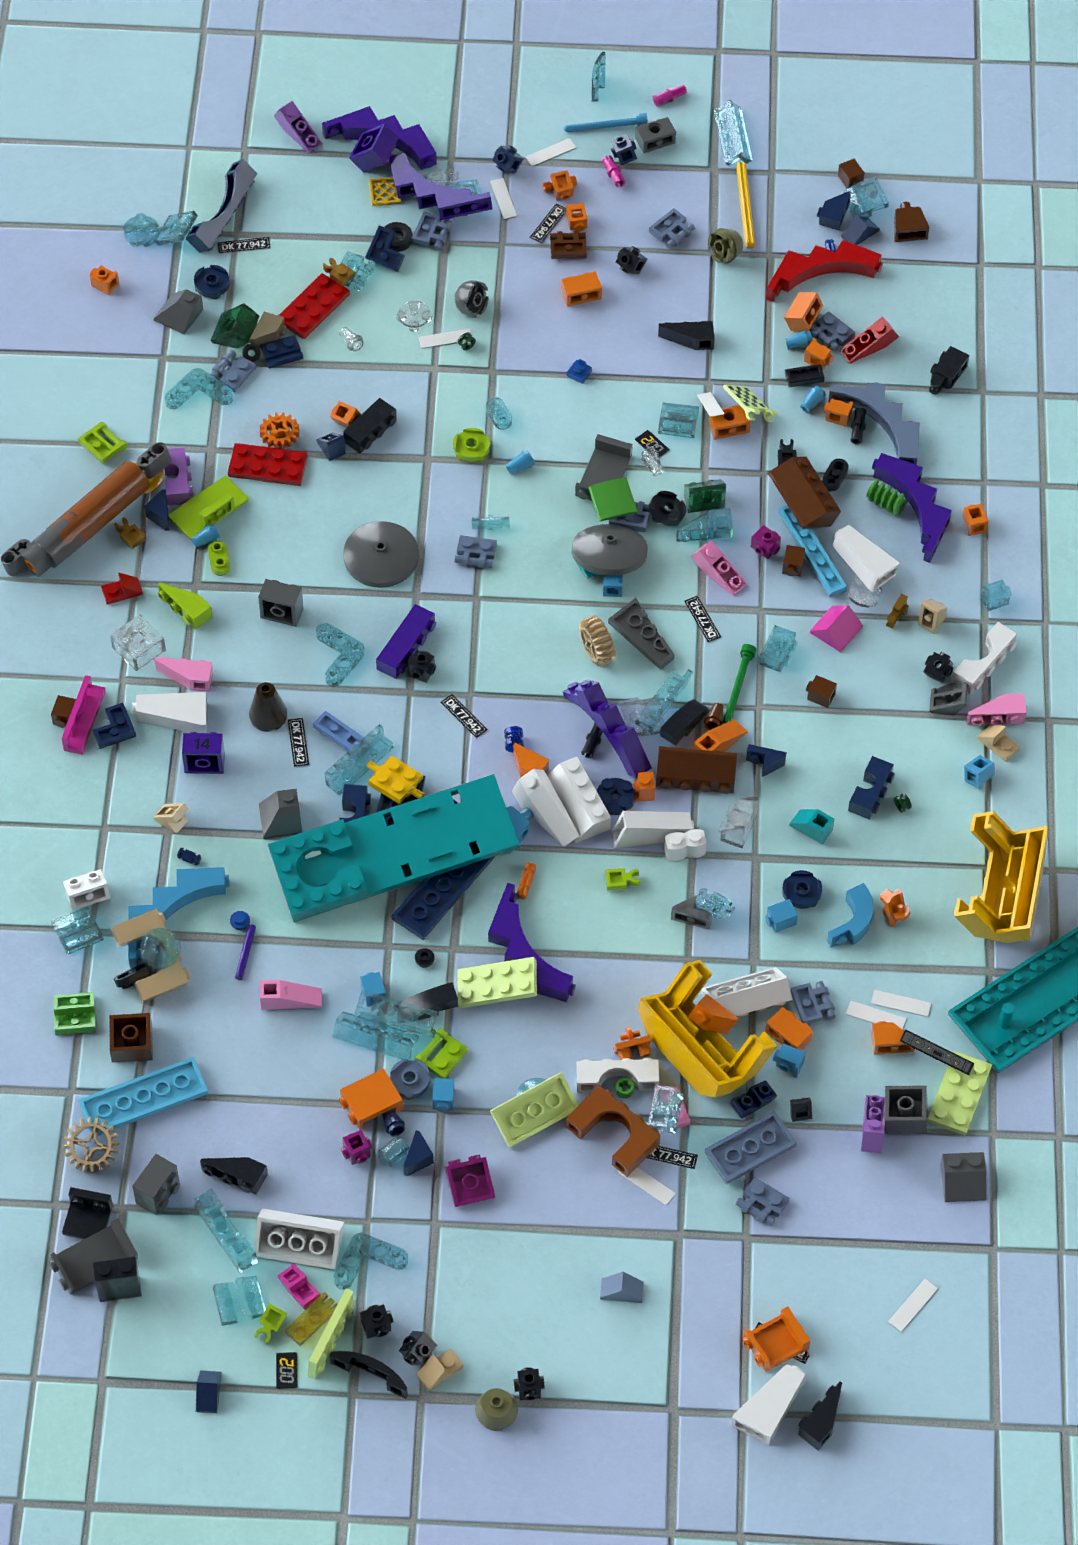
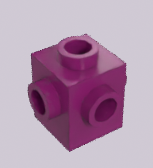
[751,525,781,559]
[341,1130,372,1165]

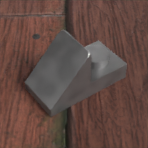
[671,896,712,930]

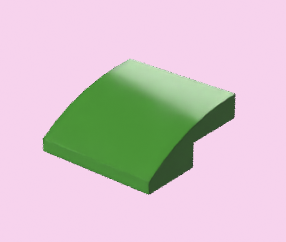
[588,478,638,521]
[54,992,96,1036]

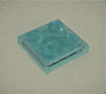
[154,211,198,245]

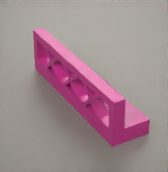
[61,675,106,755]

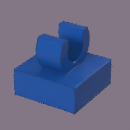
[567,359,592,384]

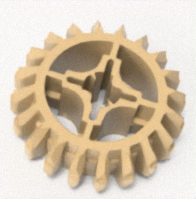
[579,615,616,667]
[63,1117,120,1173]

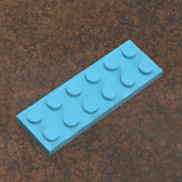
[78,1057,208,1135]

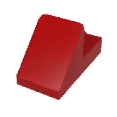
[101,573,143,605]

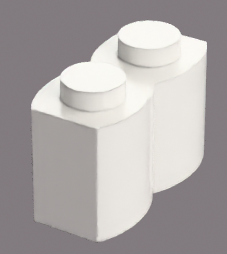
[664,829,706,861]

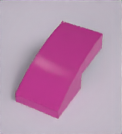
[277,1264,321,1310]

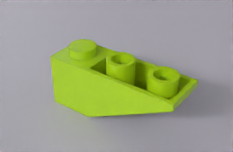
[158,582,213,629]

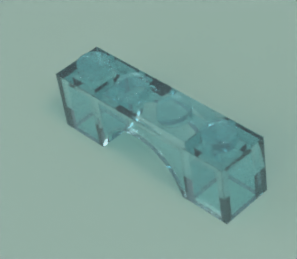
[194,1188,257,1273]

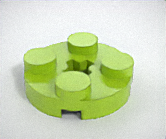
[453,428,490,462]

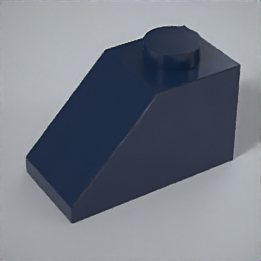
[817,191,851,231]

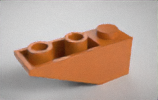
[693,720,748,752]

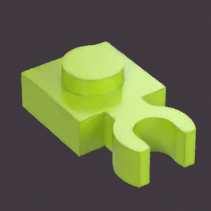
[605,868,640,891]
[254,1303,288,1344]

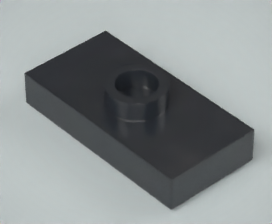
[785,364,825,388]

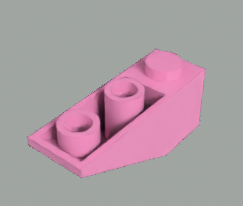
[690,540,747,596]
[154,657,213,692]
[966,693,1026,726]
[260,980,322,1010]

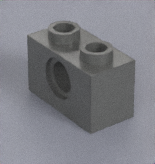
[635,117,676,154]

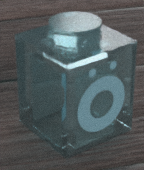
[980,579,1012,611]

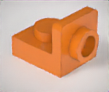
[550,170,574,201]

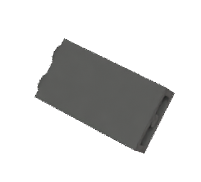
[575,434,633,501]
[49,1218,138,1294]

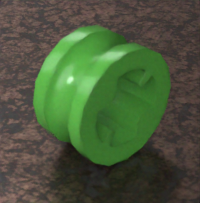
[616,1078,634,1098]

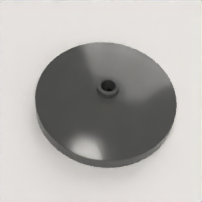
[343,521,419,588]
[572,524,648,576]

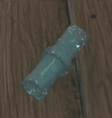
[472,515,510,530]

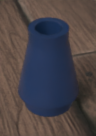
[381,1109,405,1137]

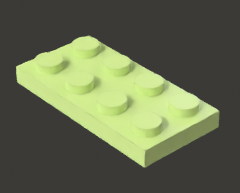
[457,957,537,1008]
[927,1051,993,1136]
[490,1072,579,1147]
[308,1288,355,1379]

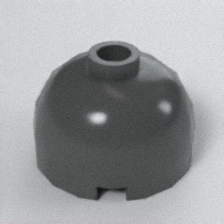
[455,280,489,318]

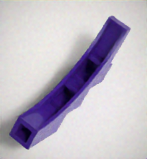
[562,680,652,778]

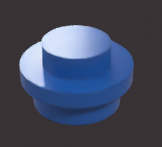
[230,911,250,930]

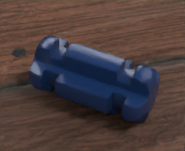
[177,847,201,866]

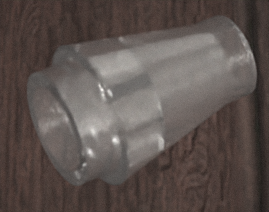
[339,327,363,351]
[641,447,663,476]

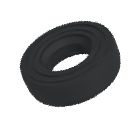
[385,222,413,252]

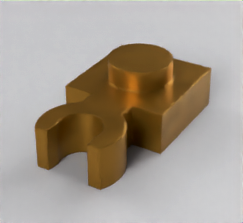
[323,258,355,287]
[114,517,147,549]
[886,594,909,629]

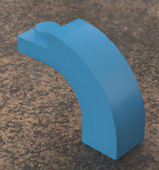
[827,883,874,947]

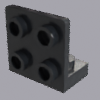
[62,1187,113,1239]

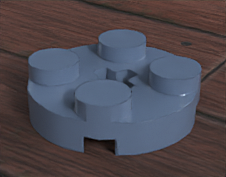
[390,1059,431,1100]

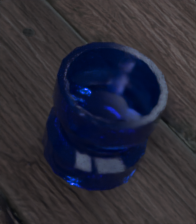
[504,726,524,753]

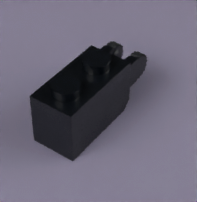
[929,346,969,395]

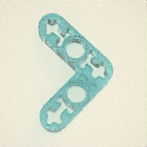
[165,368,234,409]
[316,623,364,687]
[334,1233,409,1290]

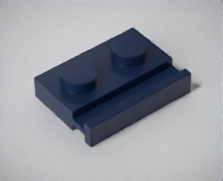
[260,335,303,369]

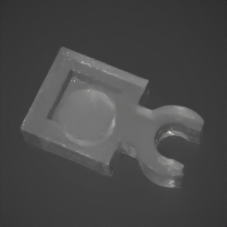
[425,166,459,186]

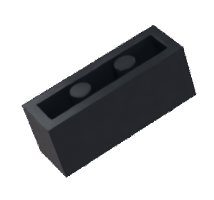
[343,398,397,454]

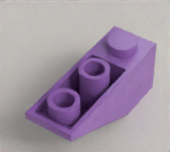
[274,101,323,153]
[861,1095,885,1154]

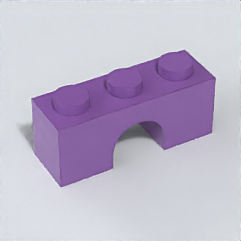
[164,448,193,506]

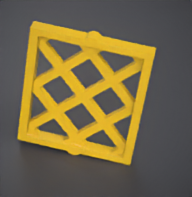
[369,177,401,206]

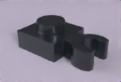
[777,439,797,466]

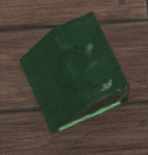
[210,303,259,349]
[684,479,726,513]

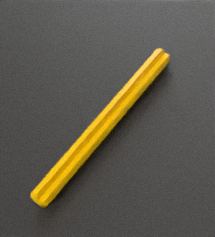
[736,162,755,248]

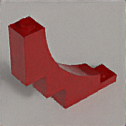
[766,240,883,302]

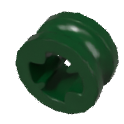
[457,332,476,351]
[894,793,912,813]

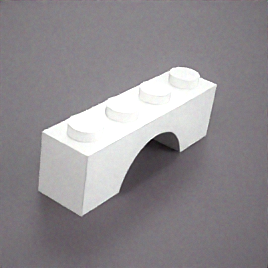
[952,622,1017,694]
[576,1058,659,1092]

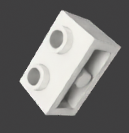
[63,869,110,911]

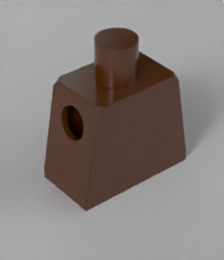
[894,201,929,243]

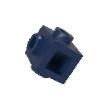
[611,134,637,166]
[492,145,524,173]

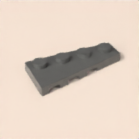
[608,598,675,670]

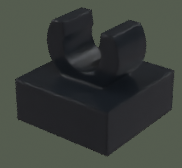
[790,1097,812,1122]

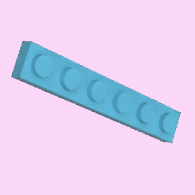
[778,505,847,597]

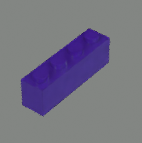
[376,604,436,679]

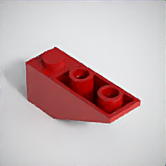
[840,316,899,364]

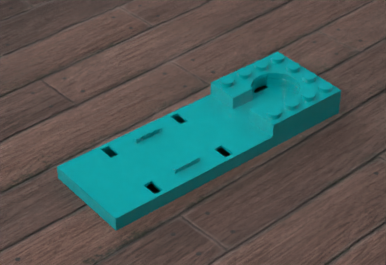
[268,774,520,923]

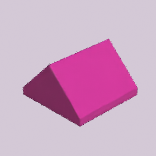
[810,605,863,652]

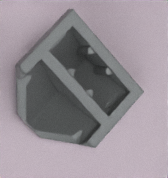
[929,682,968,715]

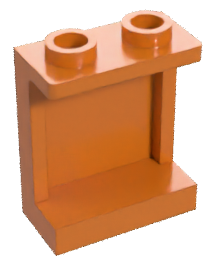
[339,1068,404,1130]
[743,1306,811,1372]

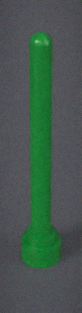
[723,644,757,724]

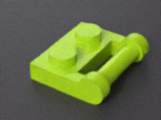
[78,422,128,464]
[414,1028,468,1079]

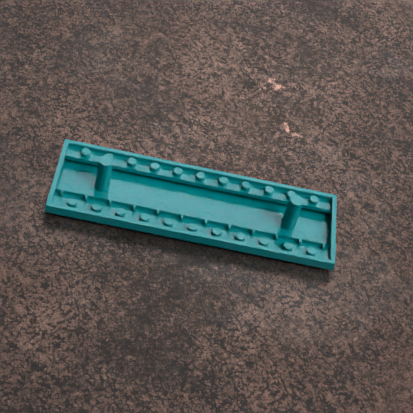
[948,927,1078,1074]

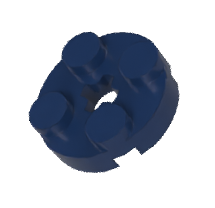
[194,265,230,299]
[597,778,635,815]
[782,870,822,909]

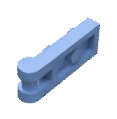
[313,711,367,757]

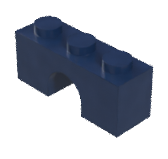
[848,756,895,820]
[339,784,371,823]

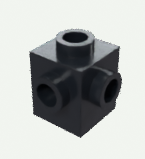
[615,246,648,274]
[407,650,436,683]
[923,652,954,684]
[360,1304,394,1339]
[399,1331,437,1365]
[513,1367,545,1401]

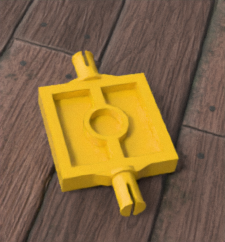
[366,755,425,804]

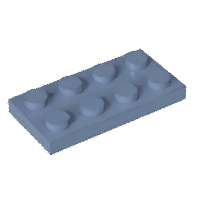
[704,1111,797,1185]

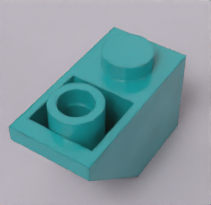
[789,809,834,845]

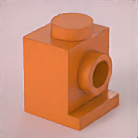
[566,203,588,232]
[90,265,119,295]
[804,338,834,371]
[824,399,853,427]
[330,401,361,427]
[962,504,989,536]
[633,772,655,802]

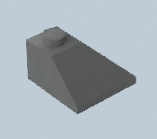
[153,289,203,334]
[259,788,302,839]

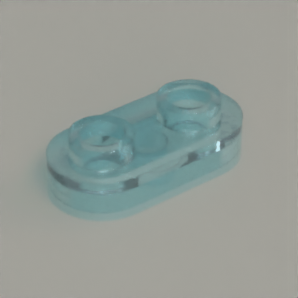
[486,397,512,430]

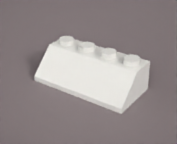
[547,757,611,844]
[701,967,792,1017]
[253,1209,344,1270]

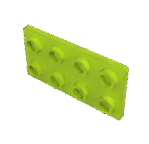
[168,476,248,540]

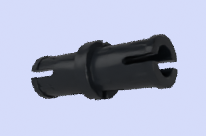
[850,407,867,444]
[581,722,603,758]

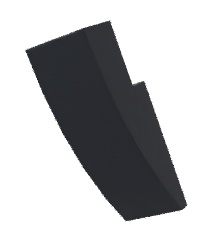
[660,699,709,746]
[395,982,458,1025]

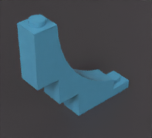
[128,867,229,968]

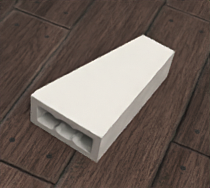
[832,525,900,592]
[132,692,207,733]
[611,811,694,848]
[731,1364,806,1445]

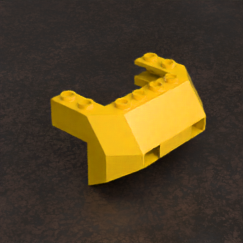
[954,811,1048,943]
[638,960,778,1097]

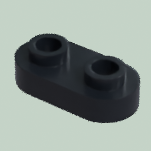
[822,458,849,491]
[114,962,153,989]

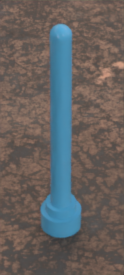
[564,113,648,132]

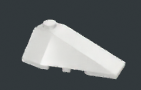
[512,769,580,847]

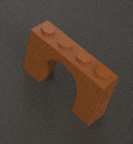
[566,1086,661,1177]

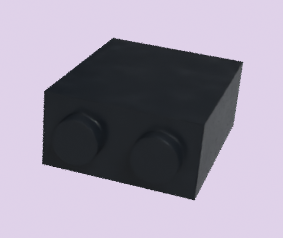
[93,1256,142,1302]

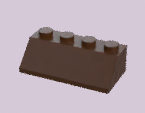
[768,457,841,529]
[656,746,737,794]

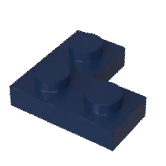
[365,225,405,272]
[93,703,136,749]

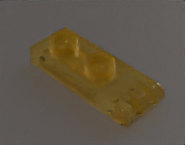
[285,1292,338,1346]

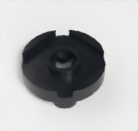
[649,491,686,526]

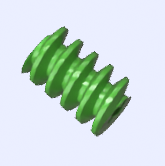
[866,478,908,516]

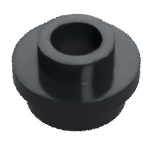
[242,344,261,362]
[415,948,435,968]

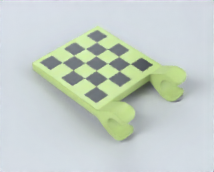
[723,385,778,422]

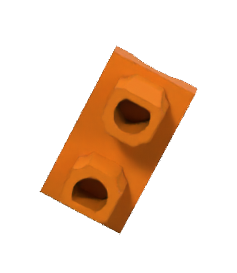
[880,889,910,927]
[613,1027,652,1060]

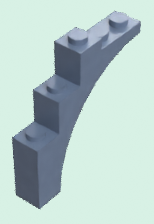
[828,383,920,465]

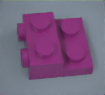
[444,1154,496,1207]

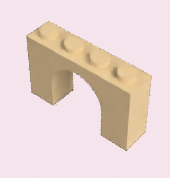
[111,908,190,1004]

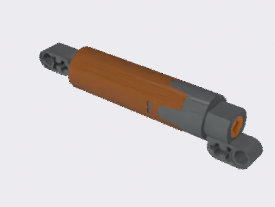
[0,442,171,577]

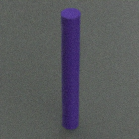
[235,924,256,980]

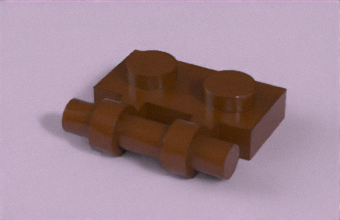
[550,231,587,259]

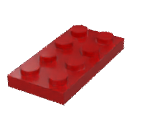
[278,273,350,340]
[227,443,308,486]

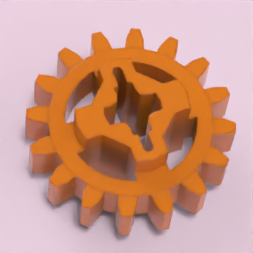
[260,412,300,449]

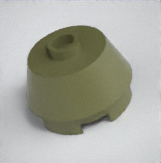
[708,228,743,263]
[475,1388,518,1431]

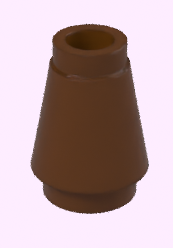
[704,703,724,730]

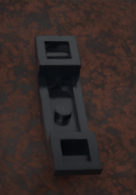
[329,1351,408,1399]

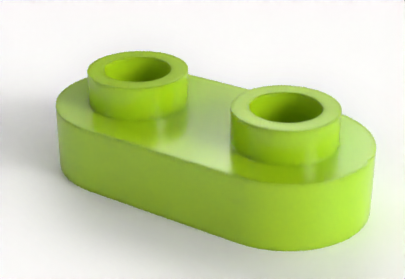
[208,541,230,576]

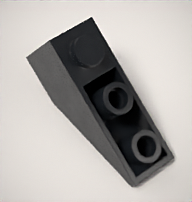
[658,321,715,350]
[200,1157,268,1194]
[798,1381,842,1450]

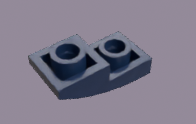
[730,1080,778,1119]

